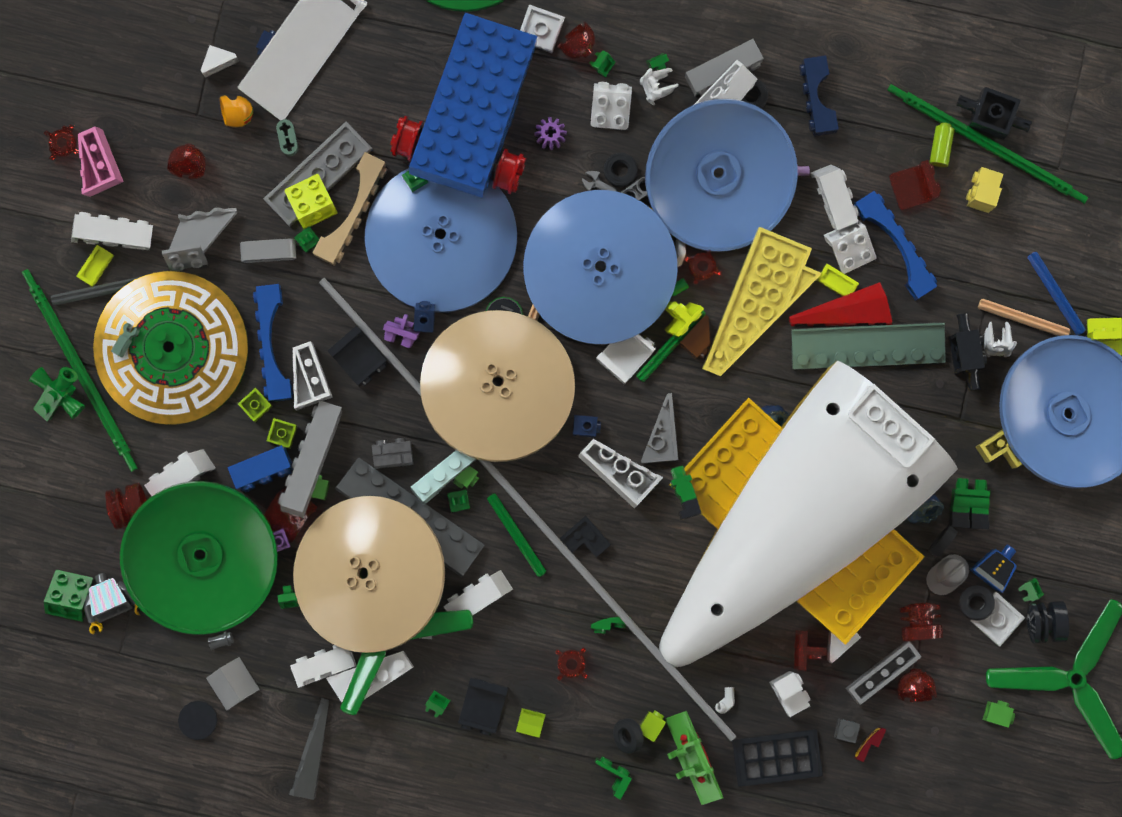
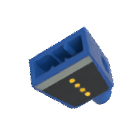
[970,545,1017,593]

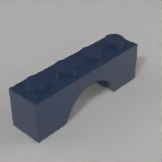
[799,55,839,137]

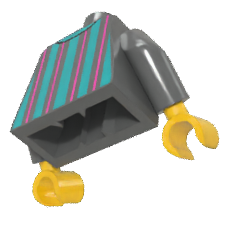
[84,573,140,634]

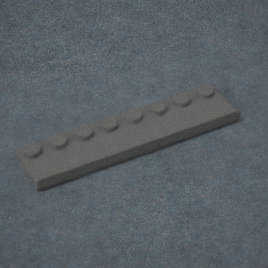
[335,458,485,577]

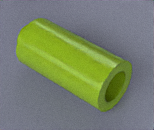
[929,123,955,167]

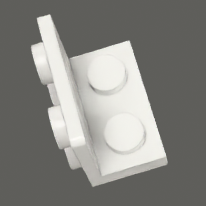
[824,220,876,274]

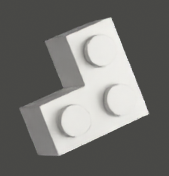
[769,671,811,717]

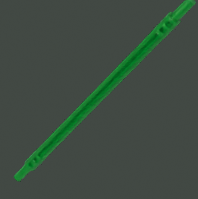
[887,84,1088,204]
[22,269,138,472]

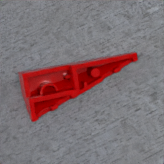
[789,282,892,326]

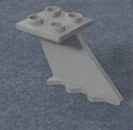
[162,207,237,271]

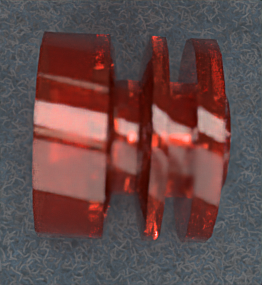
[105,483,147,530]
[899,602,943,641]

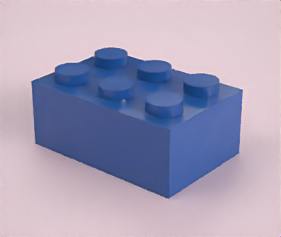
[227,445,294,493]

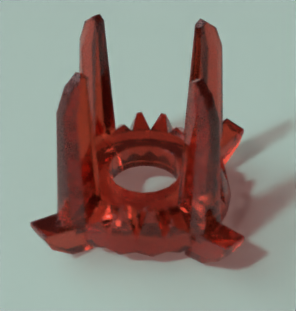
[43,124,79,160]
[684,249,722,285]
[555,647,588,681]

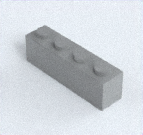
[685,39,764,96]
[845,641,921,705]

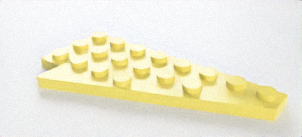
[702,227,821,376]

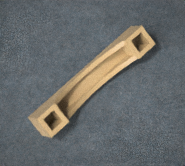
[313,152,388,266]

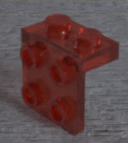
[889,160,941,210]
[264,486,317,542]

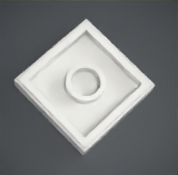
[520,5,565,53]
[970,592,1025,647]

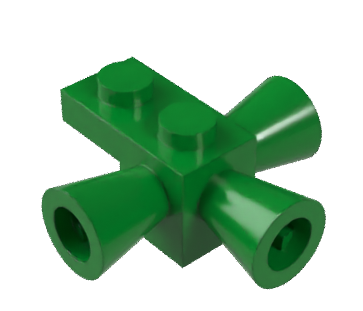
[29,367,85,422]

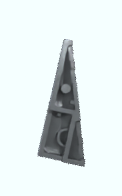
[289,698,329,800]

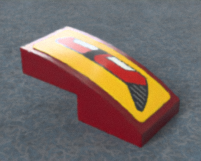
[854,727,886,762]

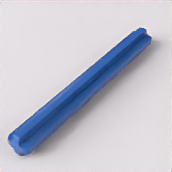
[1028,252,1086,335]

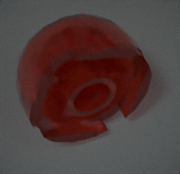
[558,21,596,59]
[167,144,206,179]
[898,669,937,702]

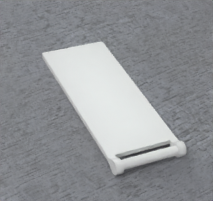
[238,0,367,121]

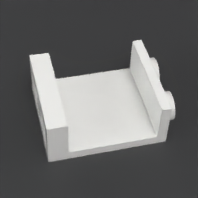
[596,334,655,385]

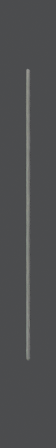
[319,278,736,741]

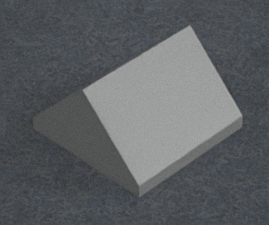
[206,657,260,710]

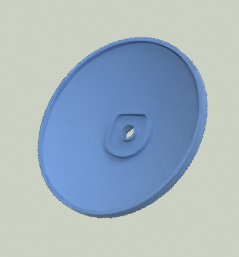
[645,99,798,251]
[365,168,517,313]
[524,190,677,344]
[999,335,1122,488]

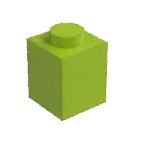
[640,710,666,742]

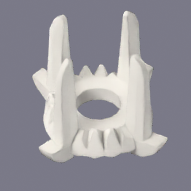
[640,68,679,105]
[982,322,1017,357]

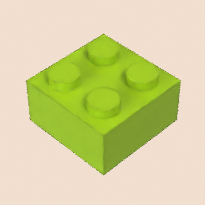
[238,388,273,422]
[267,418,298,449]

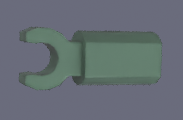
[111,323,140,358]

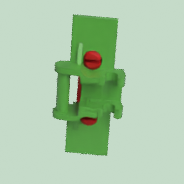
[665,711,724,805]

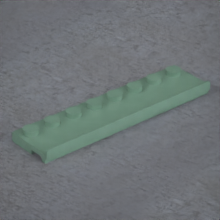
[791,322,945,369]

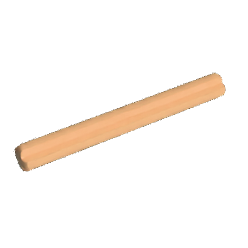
[978,299,1070,336]

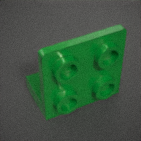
[44,570,93,622]
[595,756,632,800]

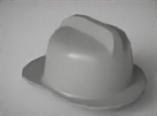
[926,554,969,595]

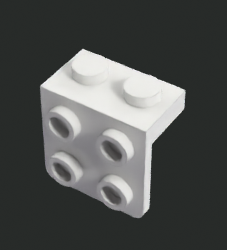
[591,82,632,130]

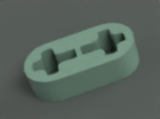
[276,119,298,156]

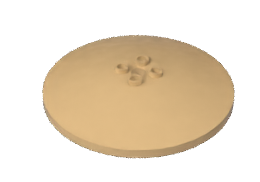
[420,310,575,462]
[293,496,445,653]

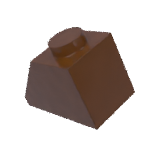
[679,315,710,360]

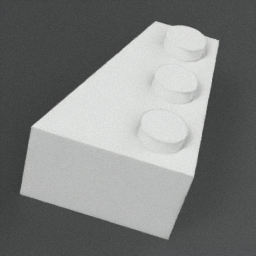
[810,165,859,230]

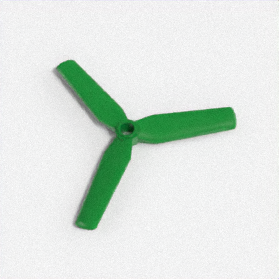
[986,599,1122,760]
[340,610,473,715]

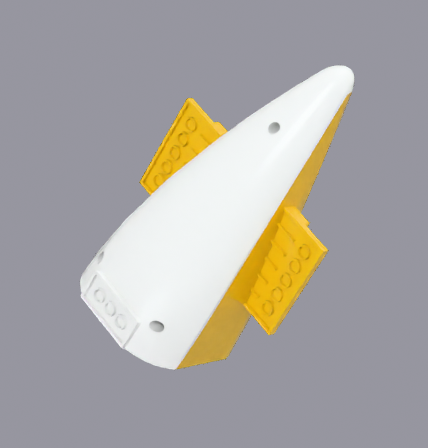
[659,361,958,667]

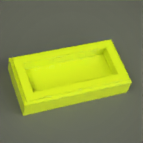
[76,245,114,287]
[816,264,859,296]

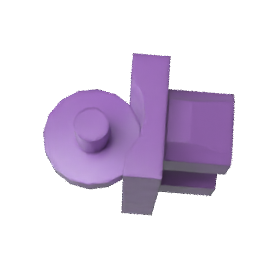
[383,314,420,348]

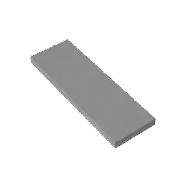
[263,122,373,227]

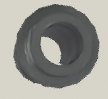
[208,631,234,650]

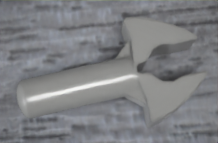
[582,171,617,191]

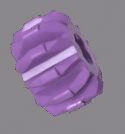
[534,117,567,150]

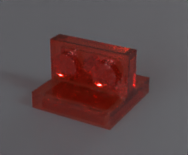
[794,630,827,671]

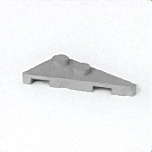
[641,393,678,464]

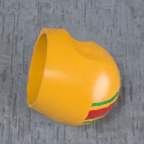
[220,95,253,127]

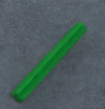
[636,310,706,382]
[487,493,546,577]

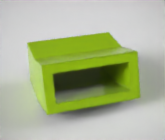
[516,708,545,738]

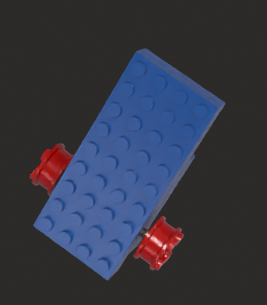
[390,13,538,198]

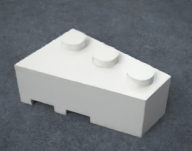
[293,341,332,410]
[144,449,216,496]
[444,570,513,616]
[290,645,357,688]

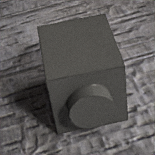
[834,718,860,743]

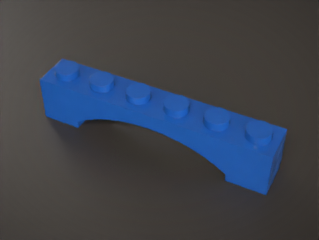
[853,191,937,301]
[253,284,293,402]

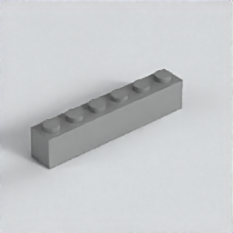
[278,400,342,518]

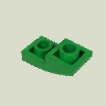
[590,617,631,634]

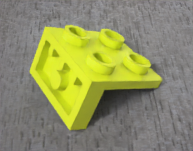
[284,174,338,230]

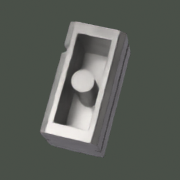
[372,438,413,469]

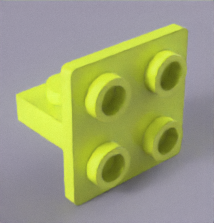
[664,301,704,337]
[1087,318,1122,356]

